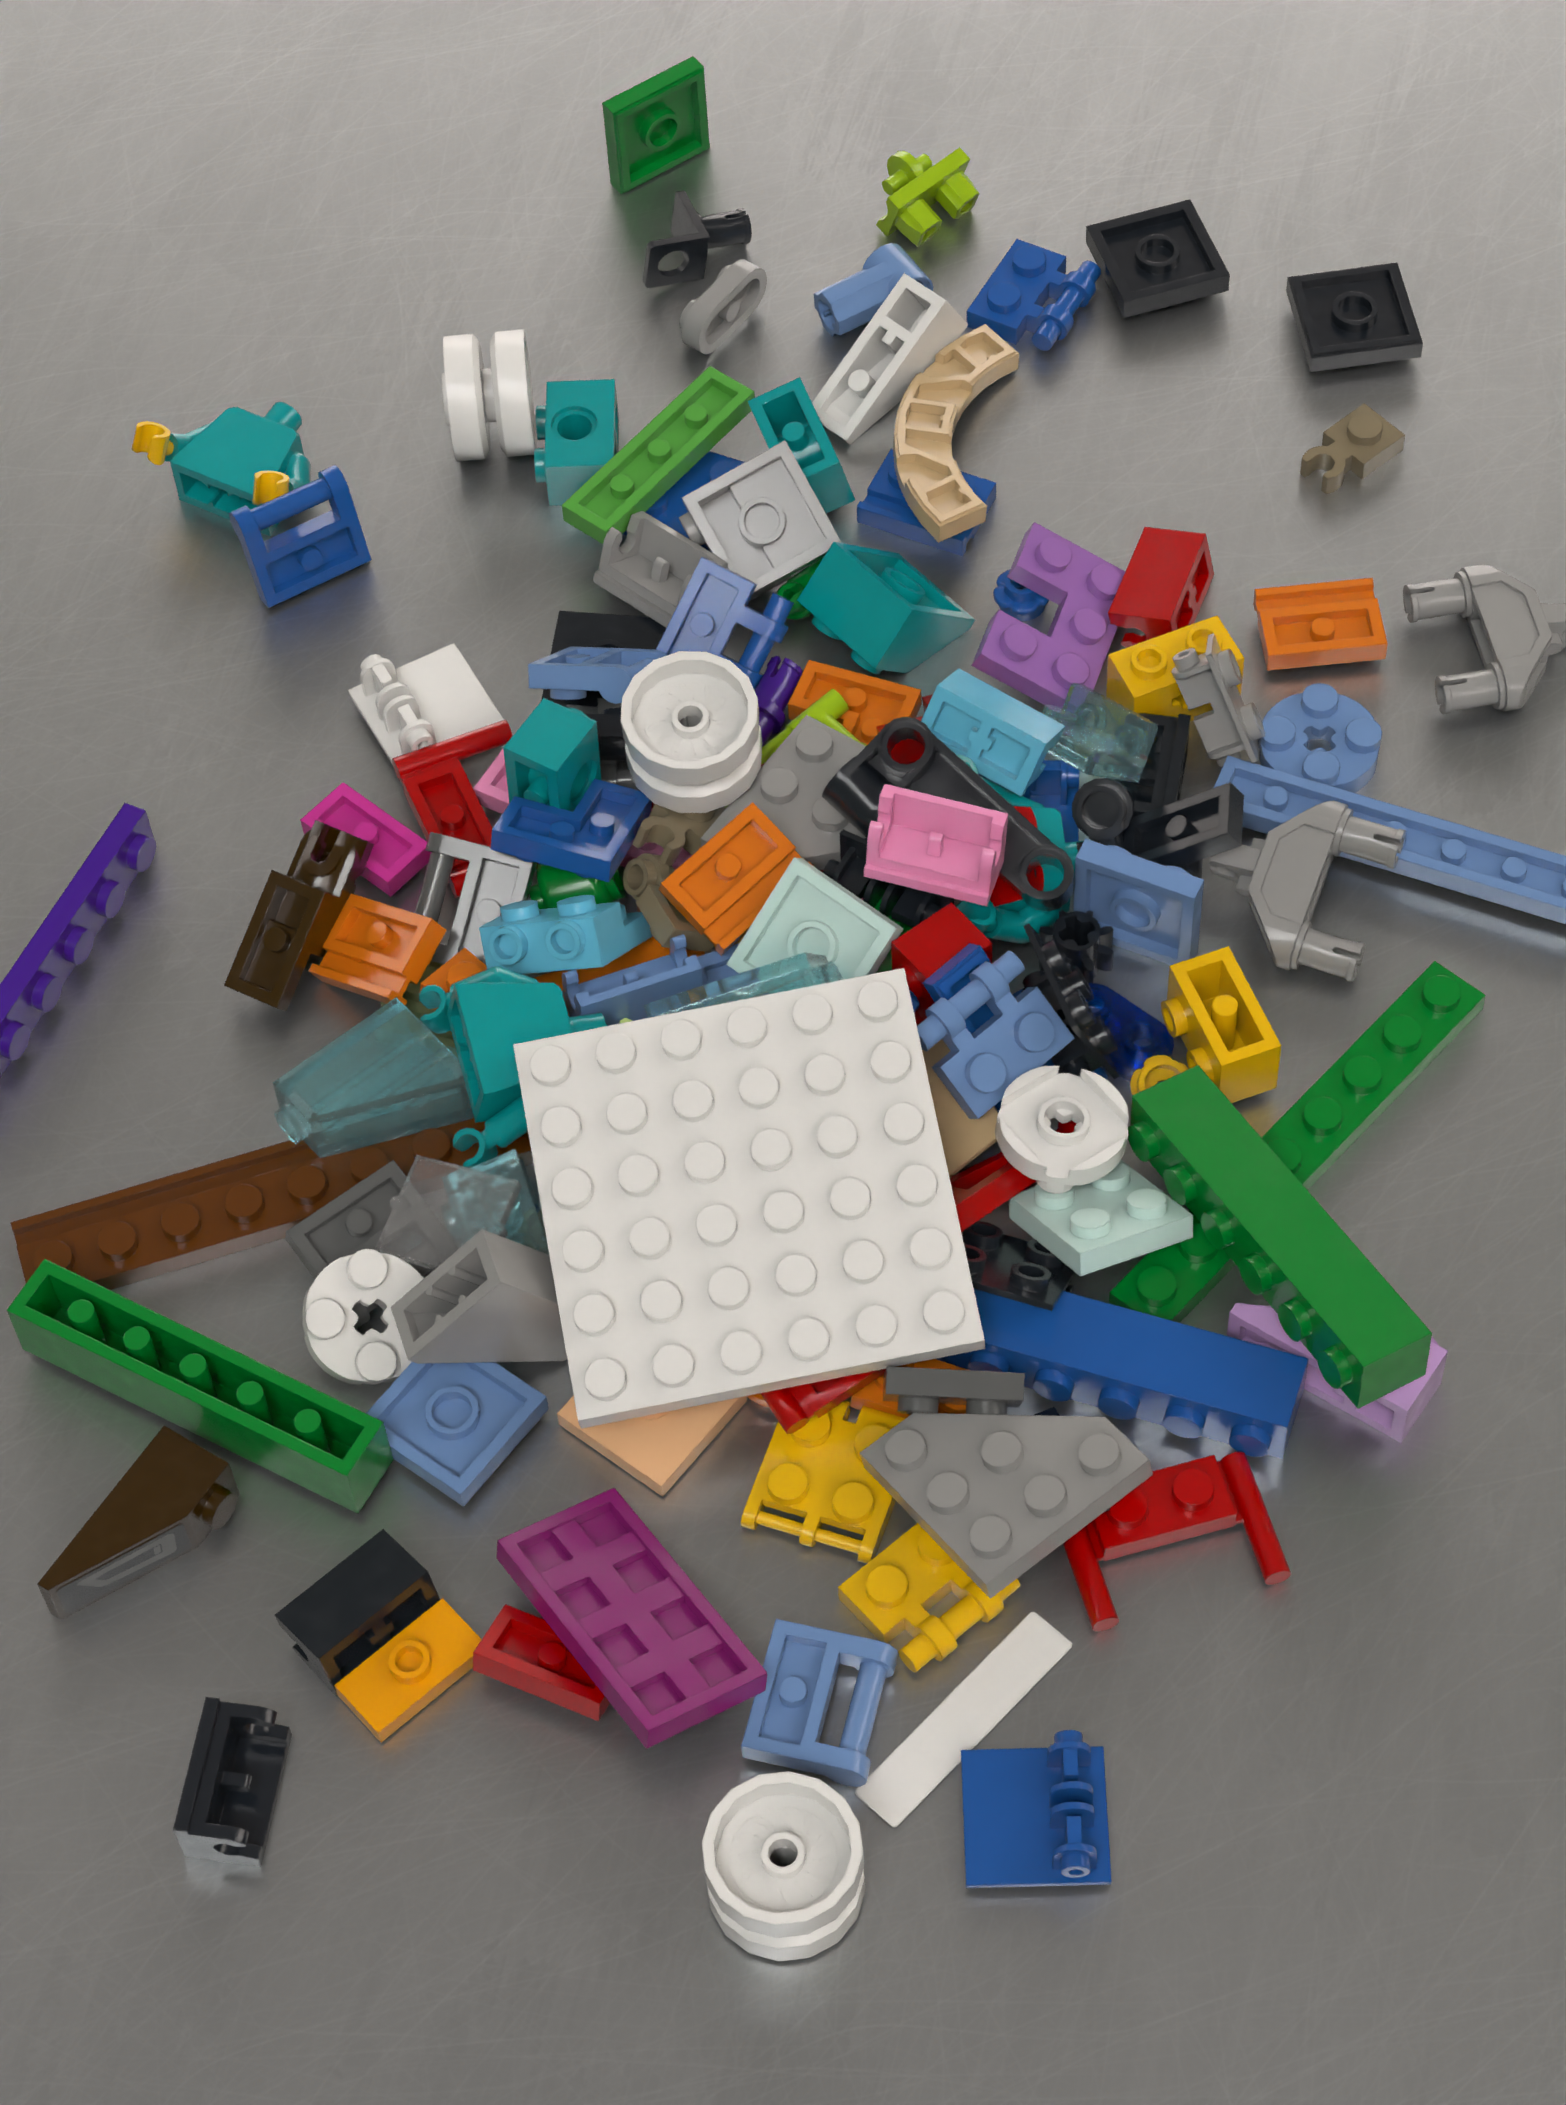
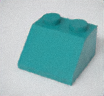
[797,541,976,674]

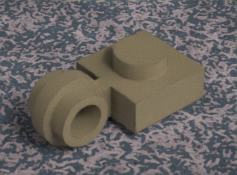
[623,853,714,952]

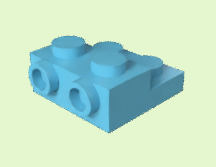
[479,895,653,974]

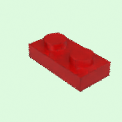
[473,1604,610,1722]

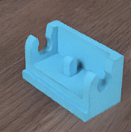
[921,668,1066,796]

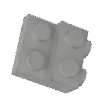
[678,440,842,601]

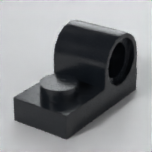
[1124,782,1244,879]

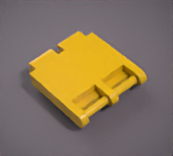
[741,1401,906,1564]

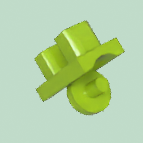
[876,147,980,247]

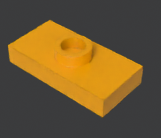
[334,1598,482,1743]

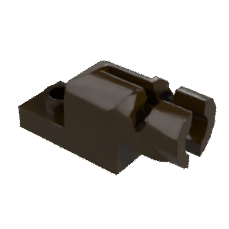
[224,820,374,1011]

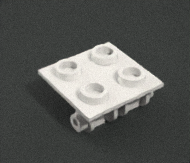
[348,643,504,765]

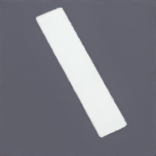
[855,1612,1072,1827]

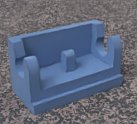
[562,934,703,1026]

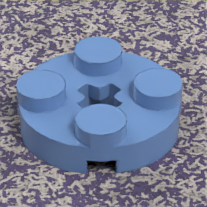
[1258,683,1382,793]

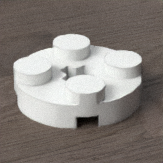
[995,1066,1129,1194]
[302,1249,424,1385]

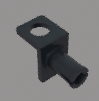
[643,190,752,288]

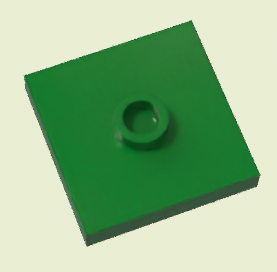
[602,56,710,194]

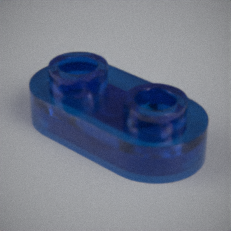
[1088,983,1174,1082]

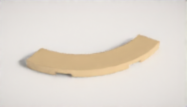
[893,324,1020,543]

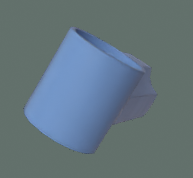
[814,243,934,337]

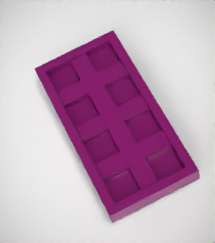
[496,1488,767,1749]

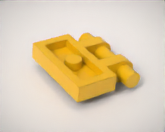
[838,1523,1020,1673]

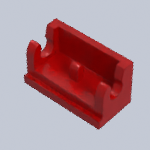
[1108,527,1214,648]

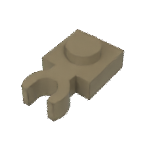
[1300,403,1405,494]
[632,804,726,866]

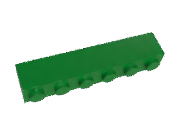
[1128,1065,1432,1409]
[7,1259,394,1514]

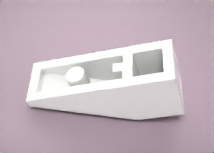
[812,273,968,445]

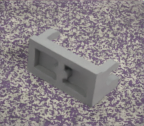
[593,511,728,628]

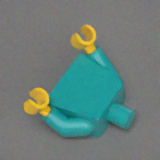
[131,402,311,537]

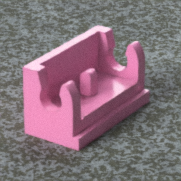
[864,784,1008,907]

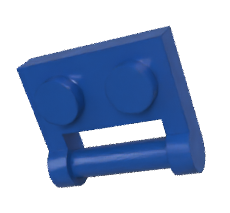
[229,465,372,608]

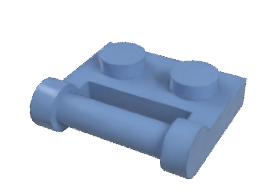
[528,646,667,704]
[741,1619,899,1787]

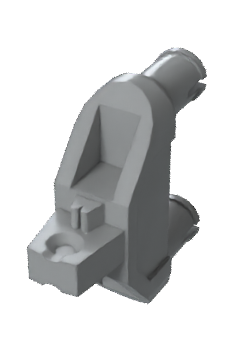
[1403,565,1566,715]
[1209,800,1406,983]

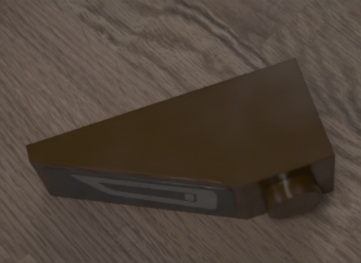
[37,1425,240,1620]

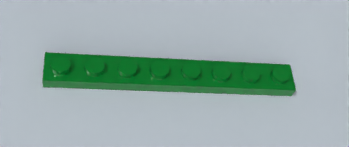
[1109,961,1486,1323]

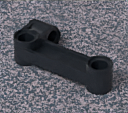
[822,717,1075,912]

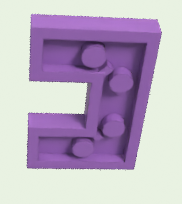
[971,522,1125,722]

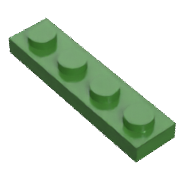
[562,366,755,544]

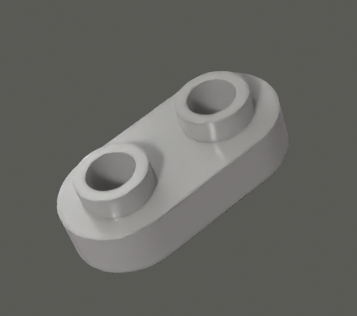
[679,259,767,354]

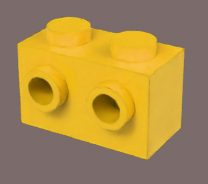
[1161,946,1281,1103]

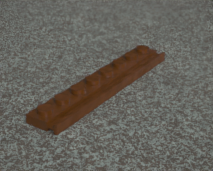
[10,1088,534,1290]

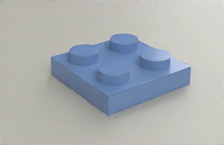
[1073,838,1204,965]
[366,1362,549,1507]

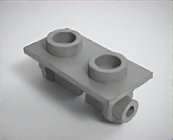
[1171,633,1265,767]

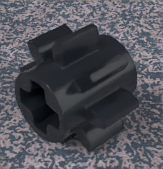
[1039,910,1114,987]

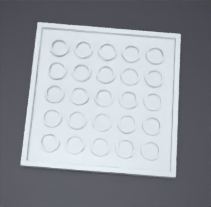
[513,968,985,1428]

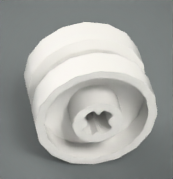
[442,329,537,462]
[621,651,762,813]
[702,1771,866,1962]

